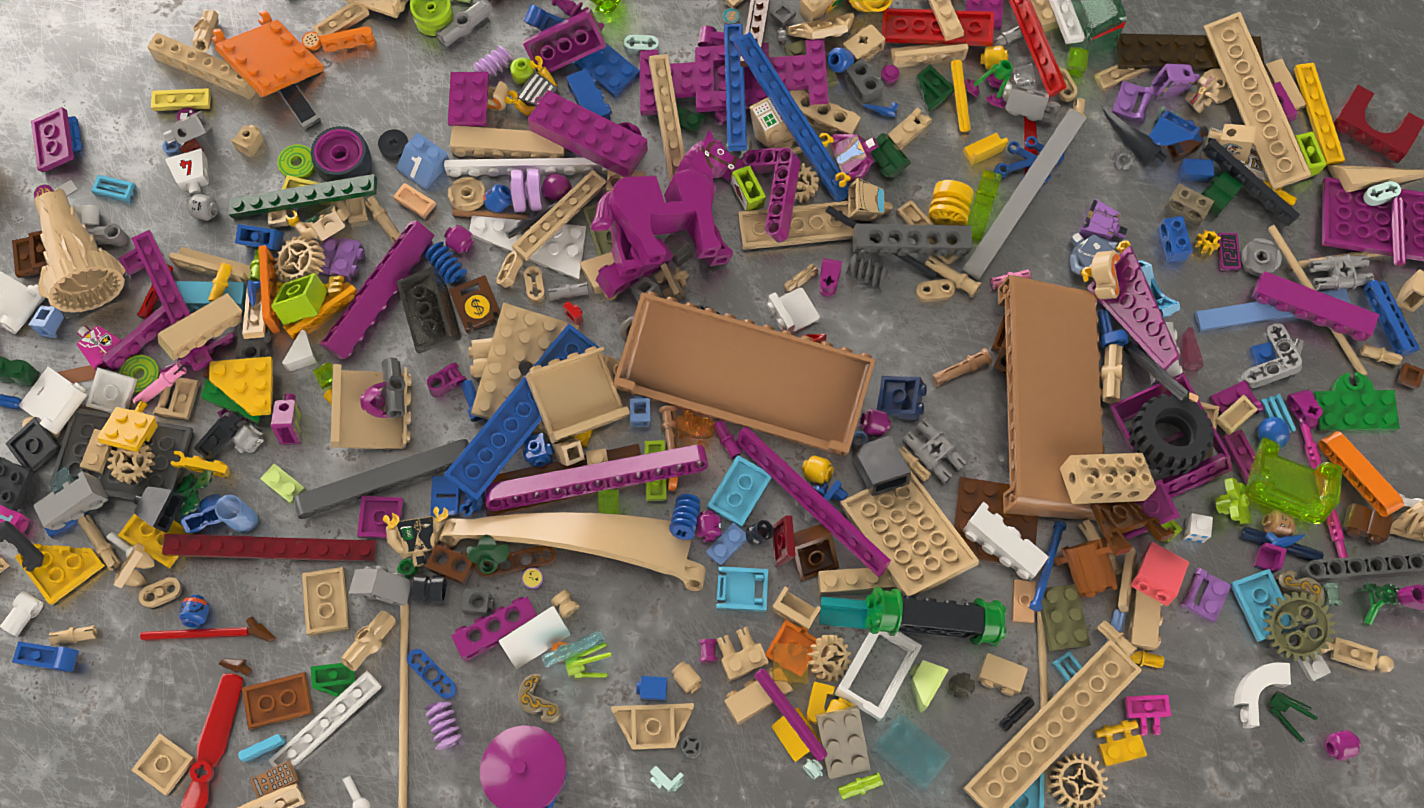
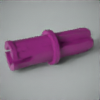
[713,420,742,459]

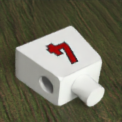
[165,149,209,197]

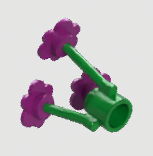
[964,60,1013,108]

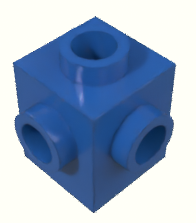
[523,432,554,467]

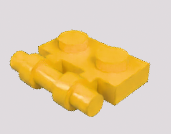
[1094,720,1147,767]

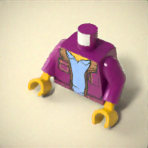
[819,133,879,187]

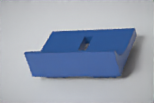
[430,476,461,516]

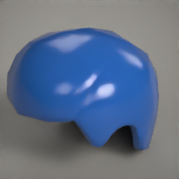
[1258,417,1290,450]

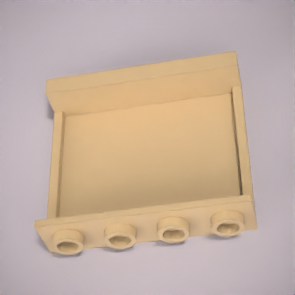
[525,346,630,444]

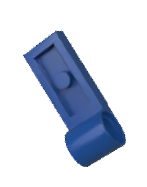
[523,4,565,31]
[12,641,79,672]

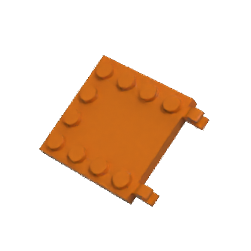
[212,10,324,97]

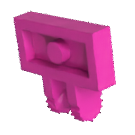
[1124,695,1171,736]

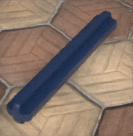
[1241,526,1324,561]

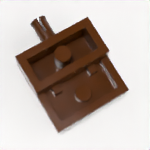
[12,230,47,278]

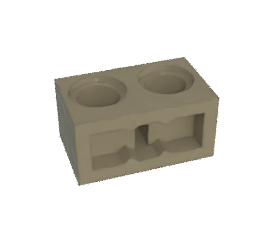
[1165,183,1214,226]

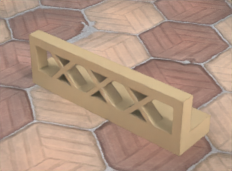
[890,44,968,68]
[169,247,251,286]

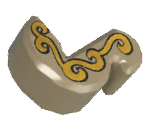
[1274,570,1325,618]
[517,674,562,725]

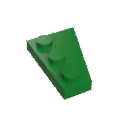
[201,378,261,424]

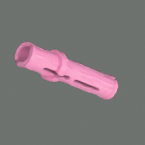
[132,362,187,406]

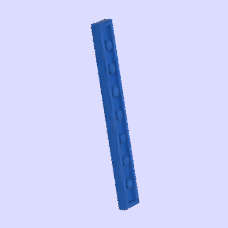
[724,24,747,152]

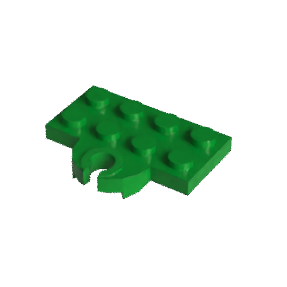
[1312,372,1400,432]

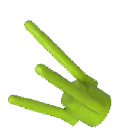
[565,643,612,679]

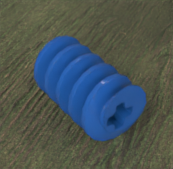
[425,242,467,284]
[669,493,700,540]

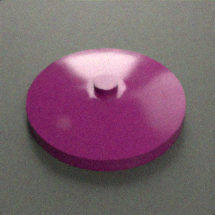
[480,725,567,808]

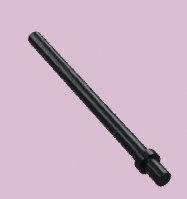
[825,205,937,279]

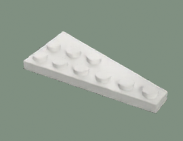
[469,216,587,282]

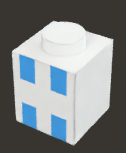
[1183,513,1213,543]

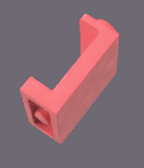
[1131,542,1189,606]

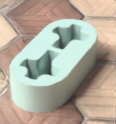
[624,35,659,54]
[1363,181,1401,206]

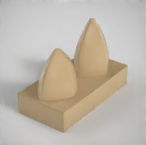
[114,543,154,588]

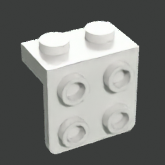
[767,288,820,333]

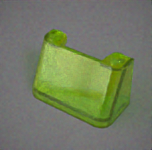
[1245,437,1342,524]

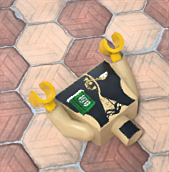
[286,200,349,241]
[383,507,448,567]

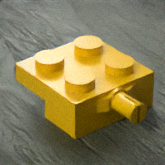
[97,401,158,452]

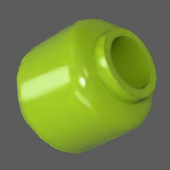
[510,57,535,86]

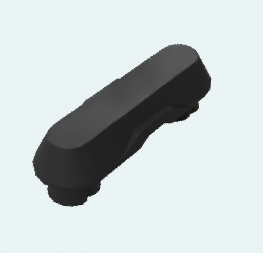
[0,521,44,572]

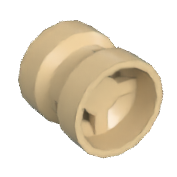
[551,589,580,619]

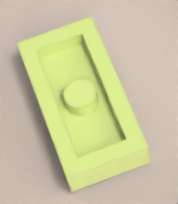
[260,464,306,505]

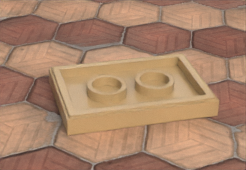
[302,567,350,636]

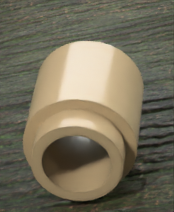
[671,661,702,694]

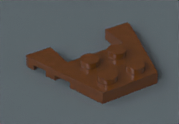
[1090,501,1175,556]

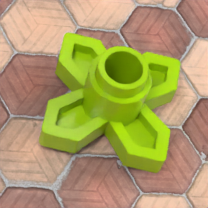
[1215,478,1252,525]

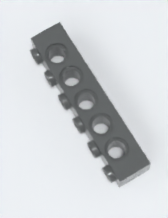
[852,224,972,257]

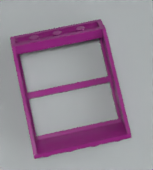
[1110,373,1233,498]

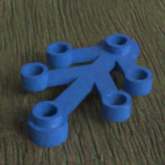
[993,136,1064,183]

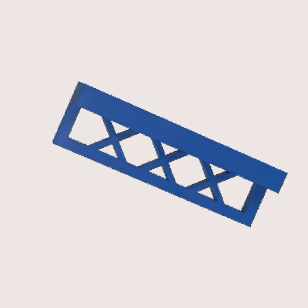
[1362,279,1420,356]

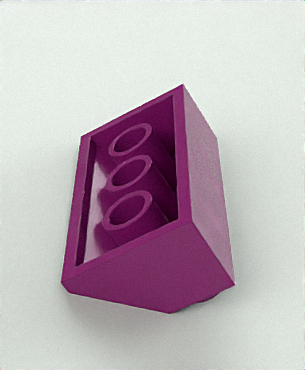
[522,9,606,73]

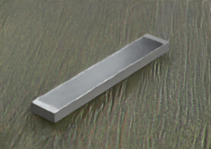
[278,83,321,130]

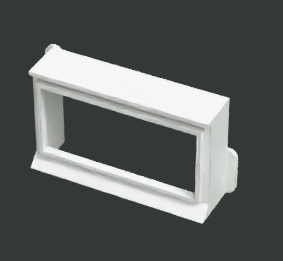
[834,631,922,722]

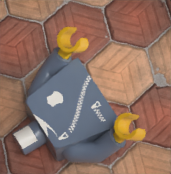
[1070,233,1131,282]

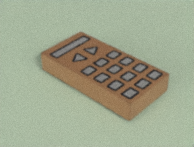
[250,760,299,798]

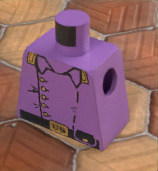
[1150,64,1200,99]
[1079,199,1128,241]

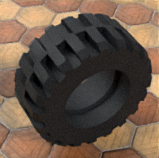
[1129,394,1214,475]

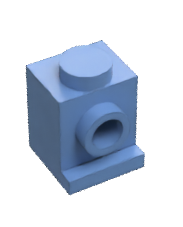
[29,306,64,338]
[630,396,651,428]

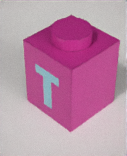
[0,505,30,533]

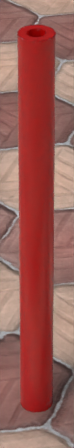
[140,627,249,640]

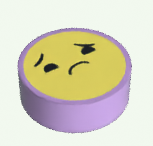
[522,568,543,590]

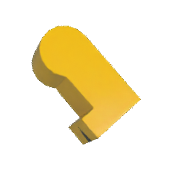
[806,681,835,725]

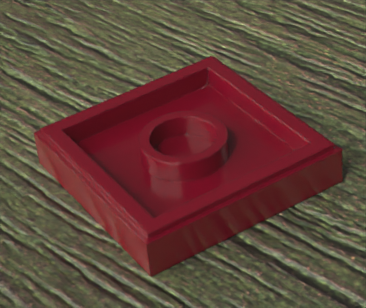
[772,515,796,566]

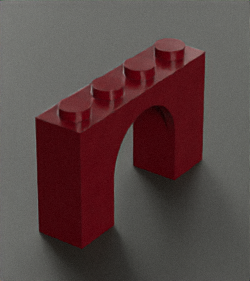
[1333,85,1424,163]

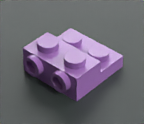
[319,237,365,282]

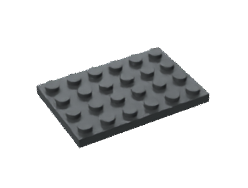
[49,409,193,500]

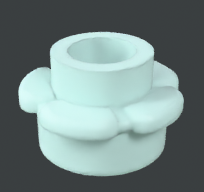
[803,759,823,780]

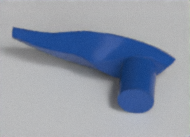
[863,102,899,117]
[248,280,261,307]
[1265,532,1305,547]

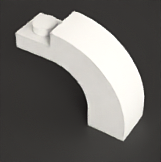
[1234,663,1291,728]

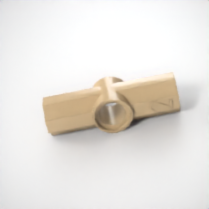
[192,9,219,52]
[1101,344,1124,404]
[341,610,396,671]

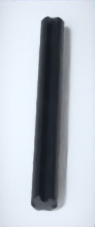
[1123,341,1190,401]

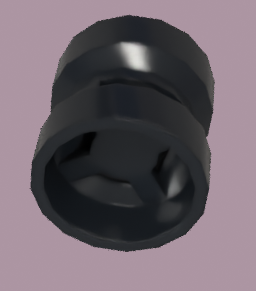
[745,520,774,545]

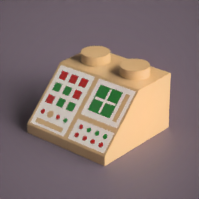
[749,97,792,147]

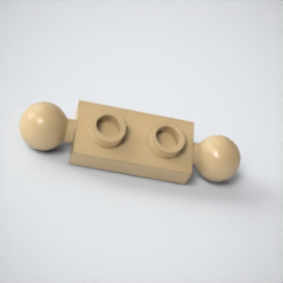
[1321,637,1394,673]

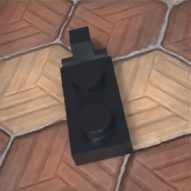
[194,411,244,462]

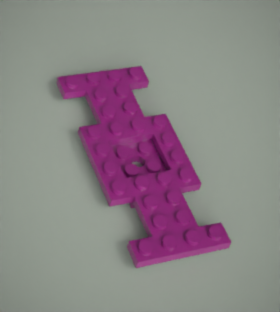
[640,39,829,116]

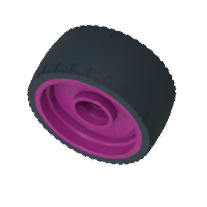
[311,126,371,182]

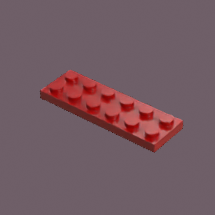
[881,8,994,46]

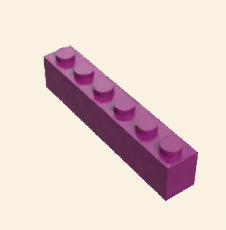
[1251,271,1380,341]

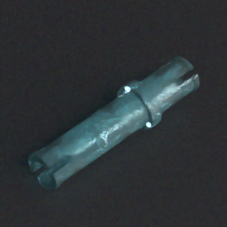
[542,630,604,668]

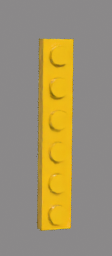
[1294,63,1345,166]

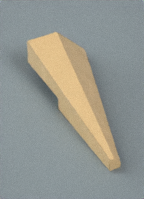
[1327,165,1424,193]

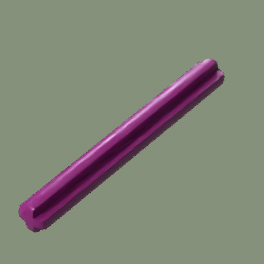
[754,668,828,762]

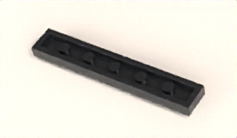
[1202,138,1300,226]

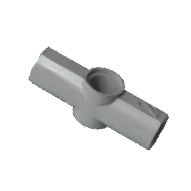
[436,1,490,46]

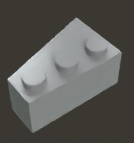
[33,471,109,530]

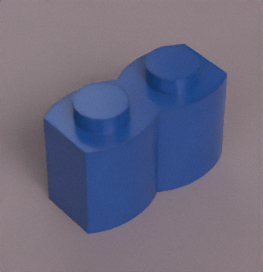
[180,494,222,533]

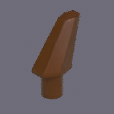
[246,617,276,642]
[219,658,252,676]

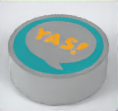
[722,8,740,25]

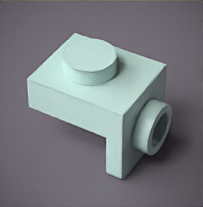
[650,766,684,793]

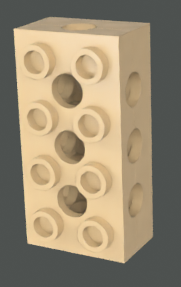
[1060,453,1156,504]

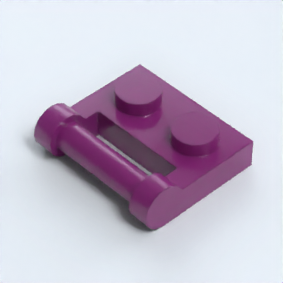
[1209,380,1264,416]

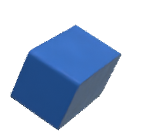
[1180,159,1214,183]

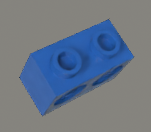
[1158,216,1193,263]

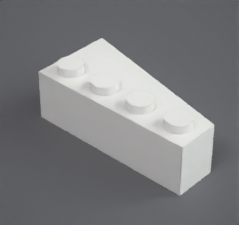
[962,502,1048,581]

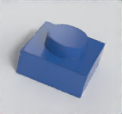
[1250,342,1277,366]

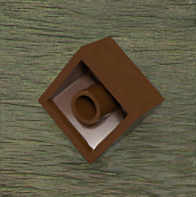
[792,524,839,582]

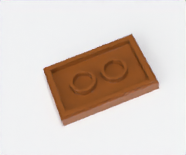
[242,672,314,731]

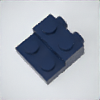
[877,376,927,420]

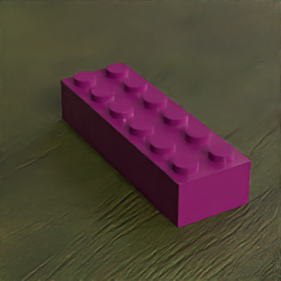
[528,90,648,177]

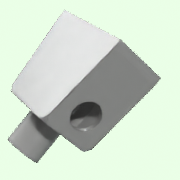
[163,110,211,144]

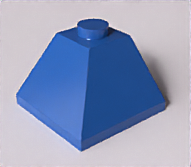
[1149,110,1200,146]

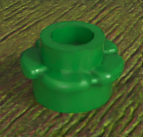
[397,559,418,579]

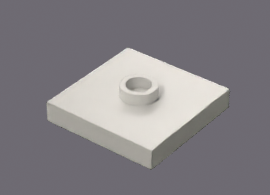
[86,368,137,414]

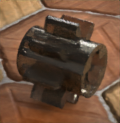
[949,672,975,699]

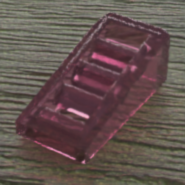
[1182,327,1204,372]

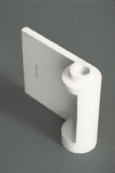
[0,271,45,334]
[19,367,88,435]

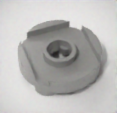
[1240,238,1282,277]

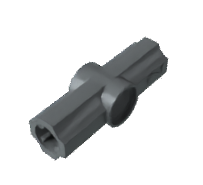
[381,357,406,418]

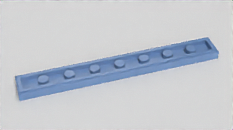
[1194,289,1351,332]

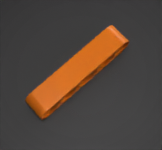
[1319,431,1404,517]

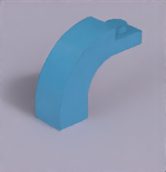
[1138,260,1181,317]

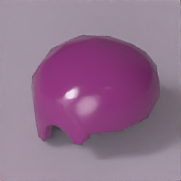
[541,174,572,203]

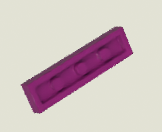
[101,305,171,372]

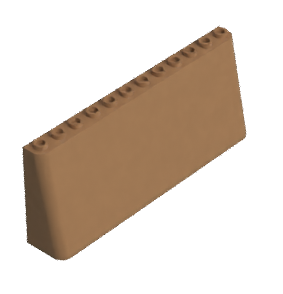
[998,275,1105,521]
[613,291,876,457]

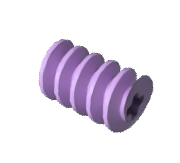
[472,46,514,81]
[424,701,462,750]

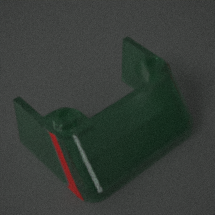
[1079,0,1126,55]

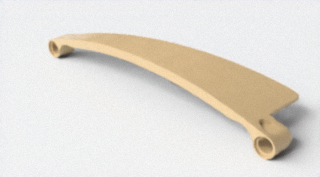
[439,512,706,591]

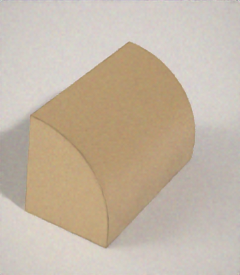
[1396,269,1424,312]

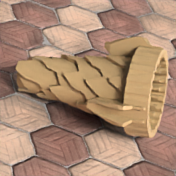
[34,188,126,312]

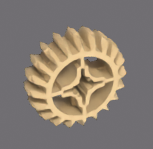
[274,235,326,283]
[1049,753,1109,808]

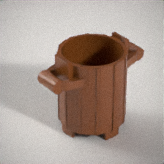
[1054,537,1118,598]

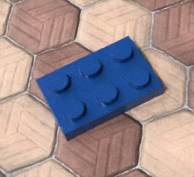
[574,42,640,98]

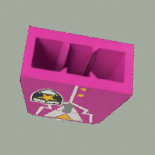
[77,326,121,371]

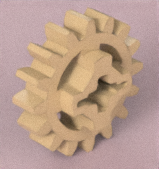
[794,163,819,203]
[107,443,155,484]
[808,635,852,681]

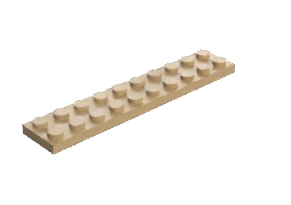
[1204,12,1311,190]
[963,639,1142,808]

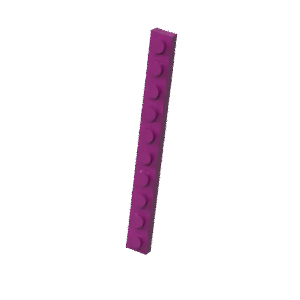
[736,426,891,577]

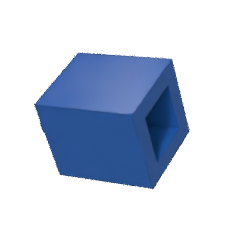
[636,676,667,702]

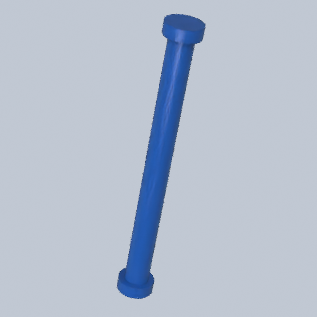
[1029,521,1067,612]

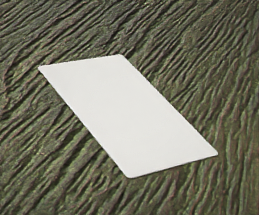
[499,606,570,669]

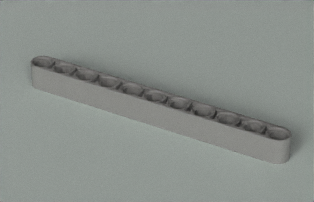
[962,108,1086,281]

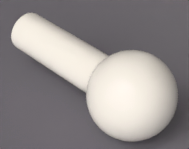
[106,532,134,557]
[342,775,370,808]

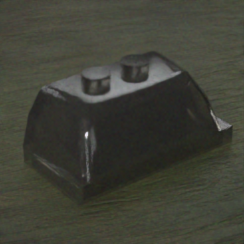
[396,267,462,354]

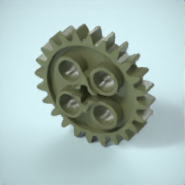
[1263,592,1336,661]

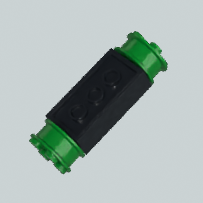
[865,587,1006,647]

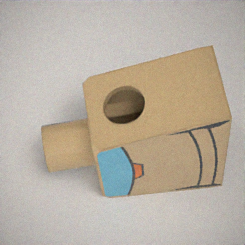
[848,178,892,221]

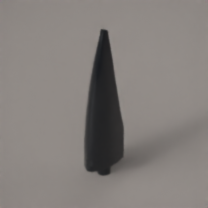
[1101,105,1167,166]

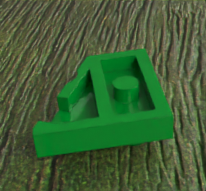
[311,663,357,697]

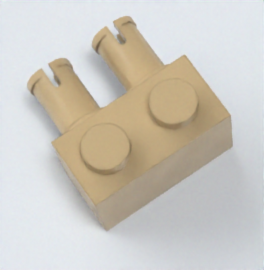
[716,627,769,683]

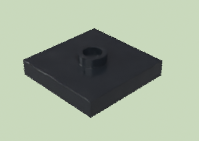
[5,417,61,472]

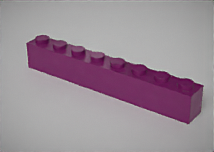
[319,221,435,360]

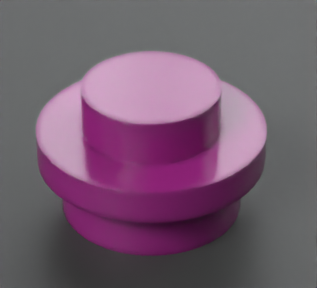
[881,65,900,83]

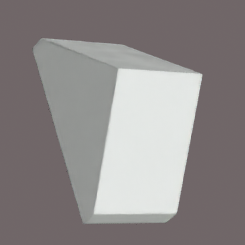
[282,329,317,372]

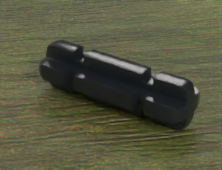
[999,696,1035,731]

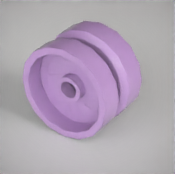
[511,168,543,213]

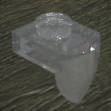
[1009,63,1036,87]

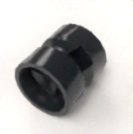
[412,574,447,603]

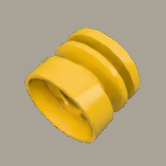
[928,180,974,226]

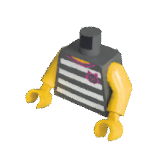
[505,56,558,116]

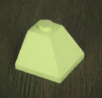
[910,660,948,713]

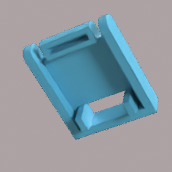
[716,567,768,612]

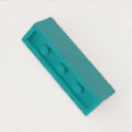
[819,597,868,629]

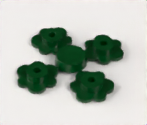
[176,469,214,516]

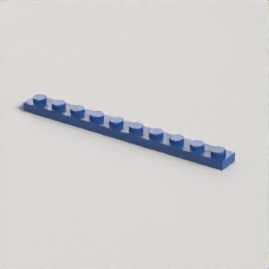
[733,32,849,202]

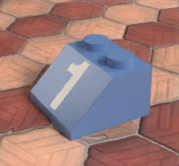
[396,132,449,190]

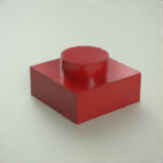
[563,301,583,326]

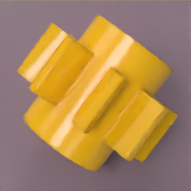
[1195,229,1221,255]

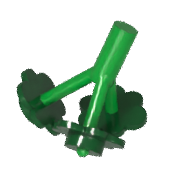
[1358,582,1400,625]

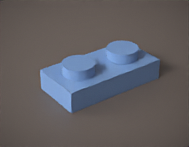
[706,522,747,567]

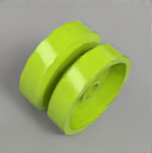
[410,0,454,36]

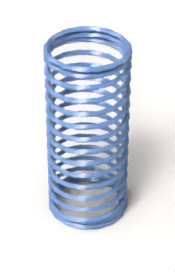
[215,494,259,534]

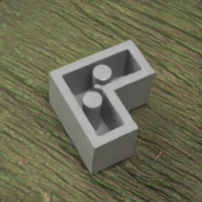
[349,566,413,605]

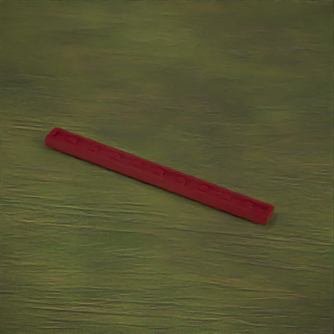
[162,534,377,562]

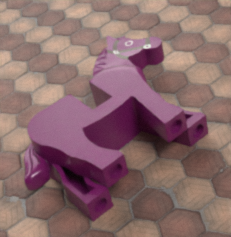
[590,130,745,277]

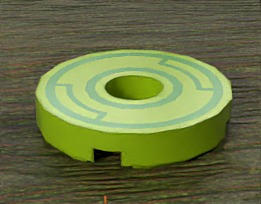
[277,144,315,179]
[119,355,160,394]

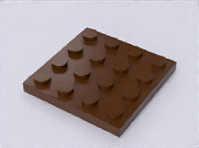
[954,477,1038,565]

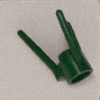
[1268,690,1318,743]

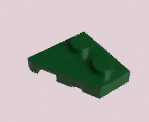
[916,65,955,113]

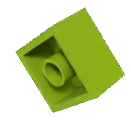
[271,273,328,325]

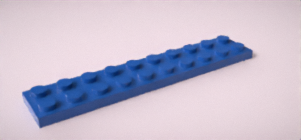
[443,323,600,501]

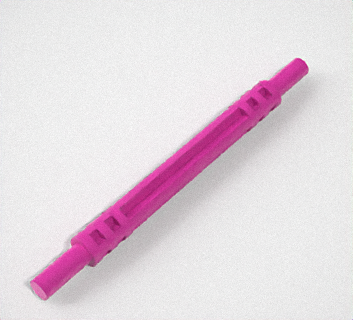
[1300,424,1348,558]

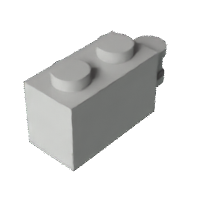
[1005,84,1060,121]

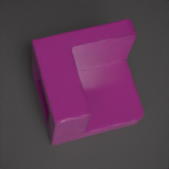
[1253,543,1287,574]

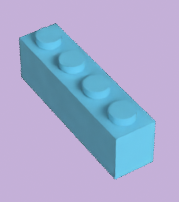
[175,281,247,313]

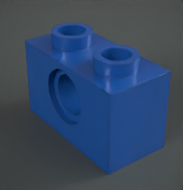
[235,224,284,251]

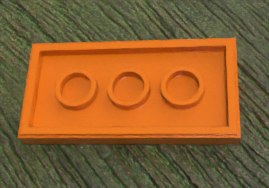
[259,245,281,334]

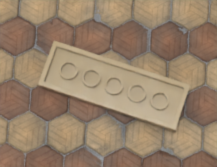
[738,201,855,250]

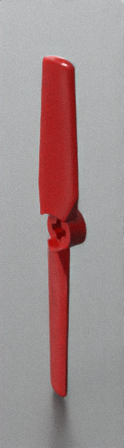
[180,673,243,808]

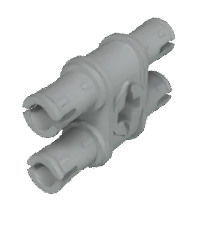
[1309,254,1374,291]
[902,418,968,484]

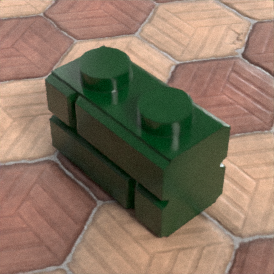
[871,133,911,178]

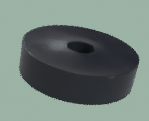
[378,129,409,160]

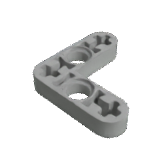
[1244,323,1302,388]

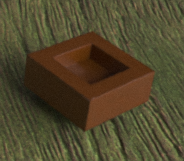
[1397,363,1424,389]

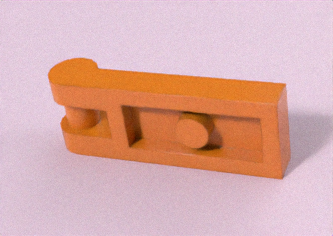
[319,26,375,52]

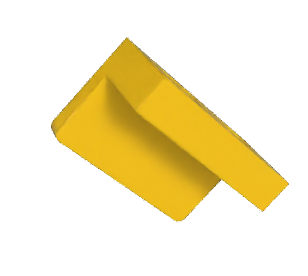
[963,132,1009,166]
[771,707,821,762]

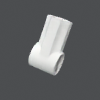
[0,591,43,637]

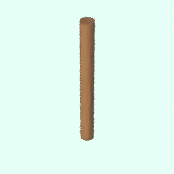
[452,208,530,220]

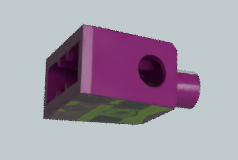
[271,393,302,445]

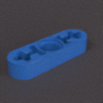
[407,649,457,699]

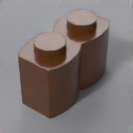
[1342,504,1393,544]

